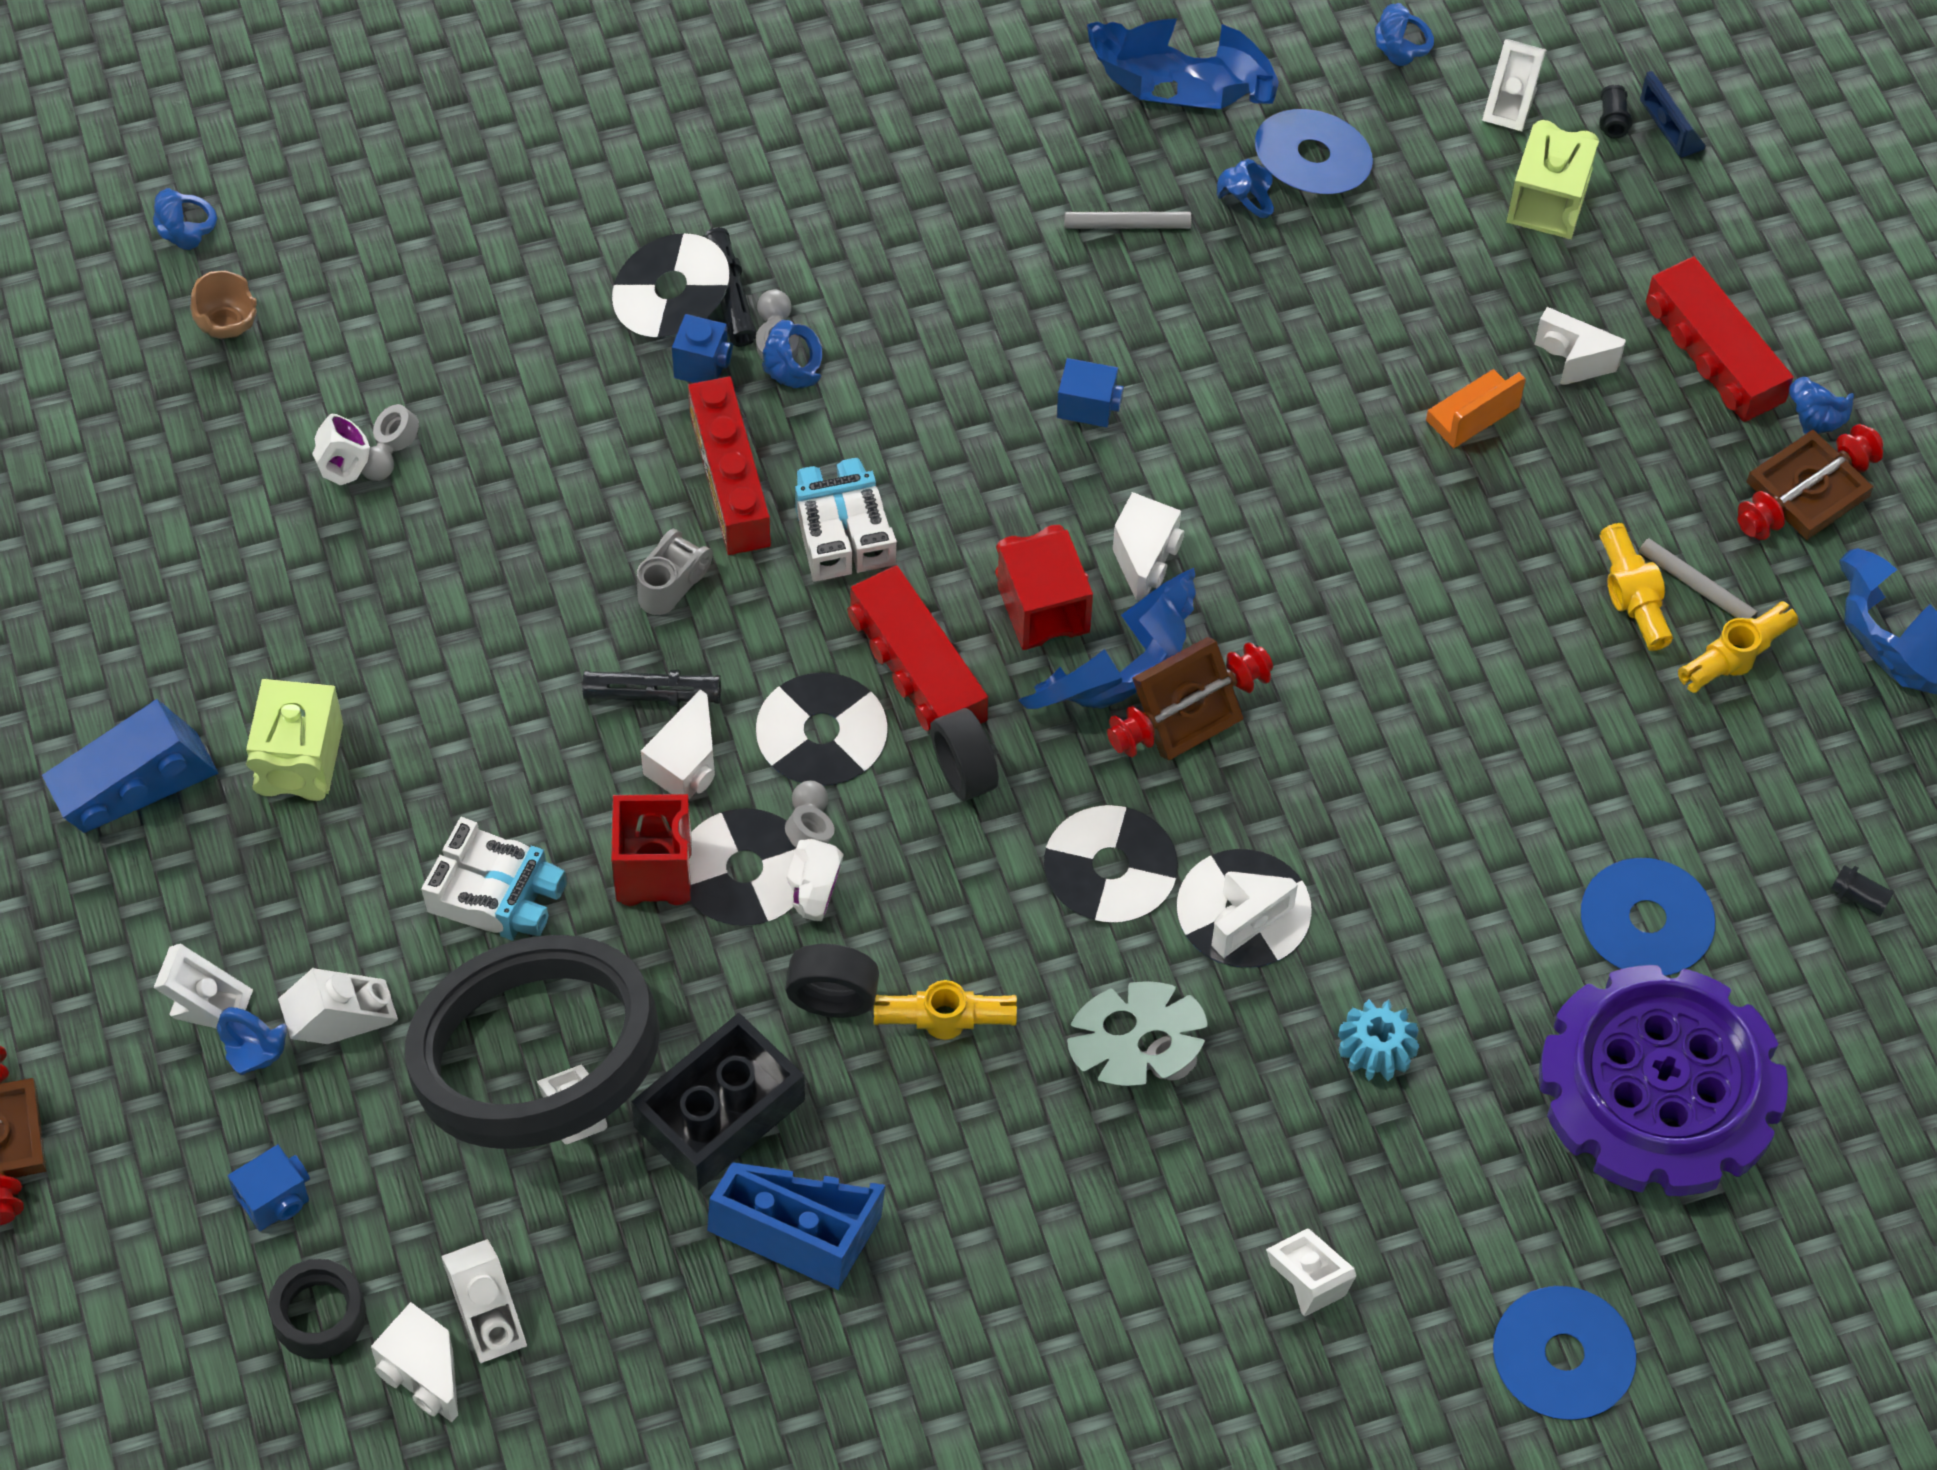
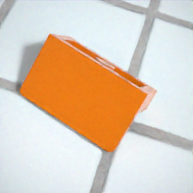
[1426,369,1526,449]

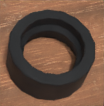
[930,708,999,801]
[785,943,879,1018]
[268,1259,366,1359]

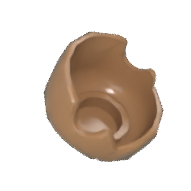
[190,270,257,339]

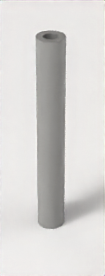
[1064,212,1191,229]
[1639,538,1758,619]

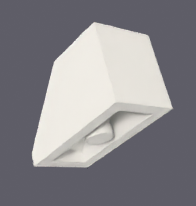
[641,690,715,799]

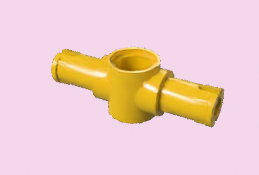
[1599,523,1673,651]
[1678,601,1798,693]
[874,980,1017,1040]

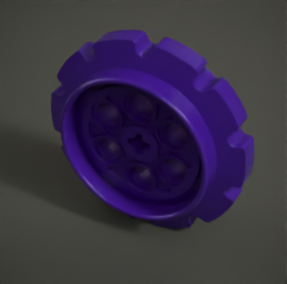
[1539,965,1788,1196]

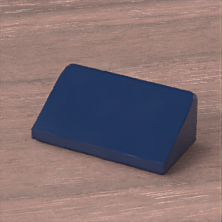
[1640,71,1706,158]

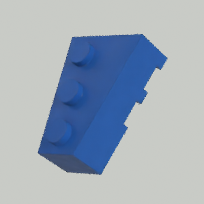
[42,699,219,833]
[707,1162,885,1290]

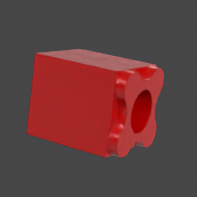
[995,525,1093,651]
[611,794,692,906]

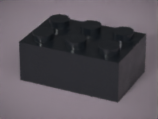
[631,1012,805,1191]

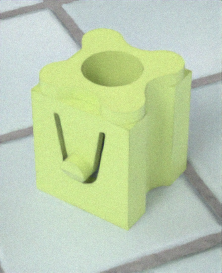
[1506,120,1599,239]
[246,679,343,801]

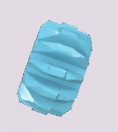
[1338,999,1419,1081]

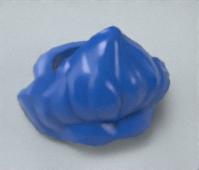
[1374,3,1434,66]
[1216,159,1274,218]
[153,188,217,250]
[762,320,822,388]
[1789,377,1854,434]
[216,1007,287,1075]

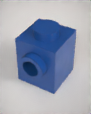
[672,314,733,383]
[1057,358,1124,427]
[228,1144,310,1232]

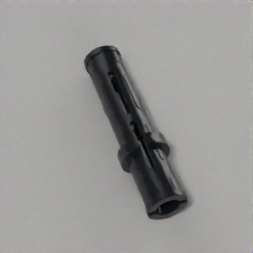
[702,227,757,347]
[582,670,721,706]

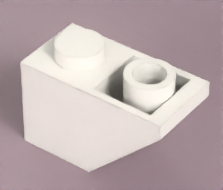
[1113,492,1185,601]
[278,968,398,1044]
[441,1239,527,1363]
[371,1302,458,1422]

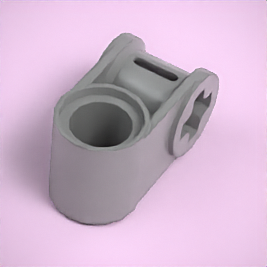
[637,528,713,615]

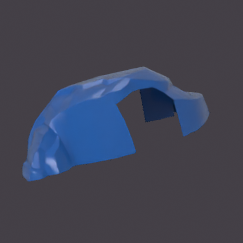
[1087,18,1279,109]
[1839,548,1937,694]
[1018,568,1196,709]

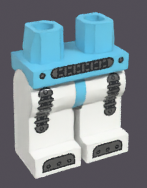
[795,458,896,582]
[421,817,567,941]

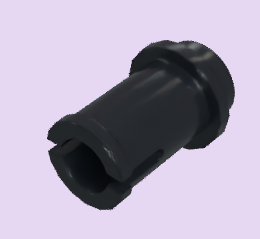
[1599,84,1633,138]
[1831,865,1895,917]

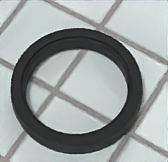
[405,935,660,1149]

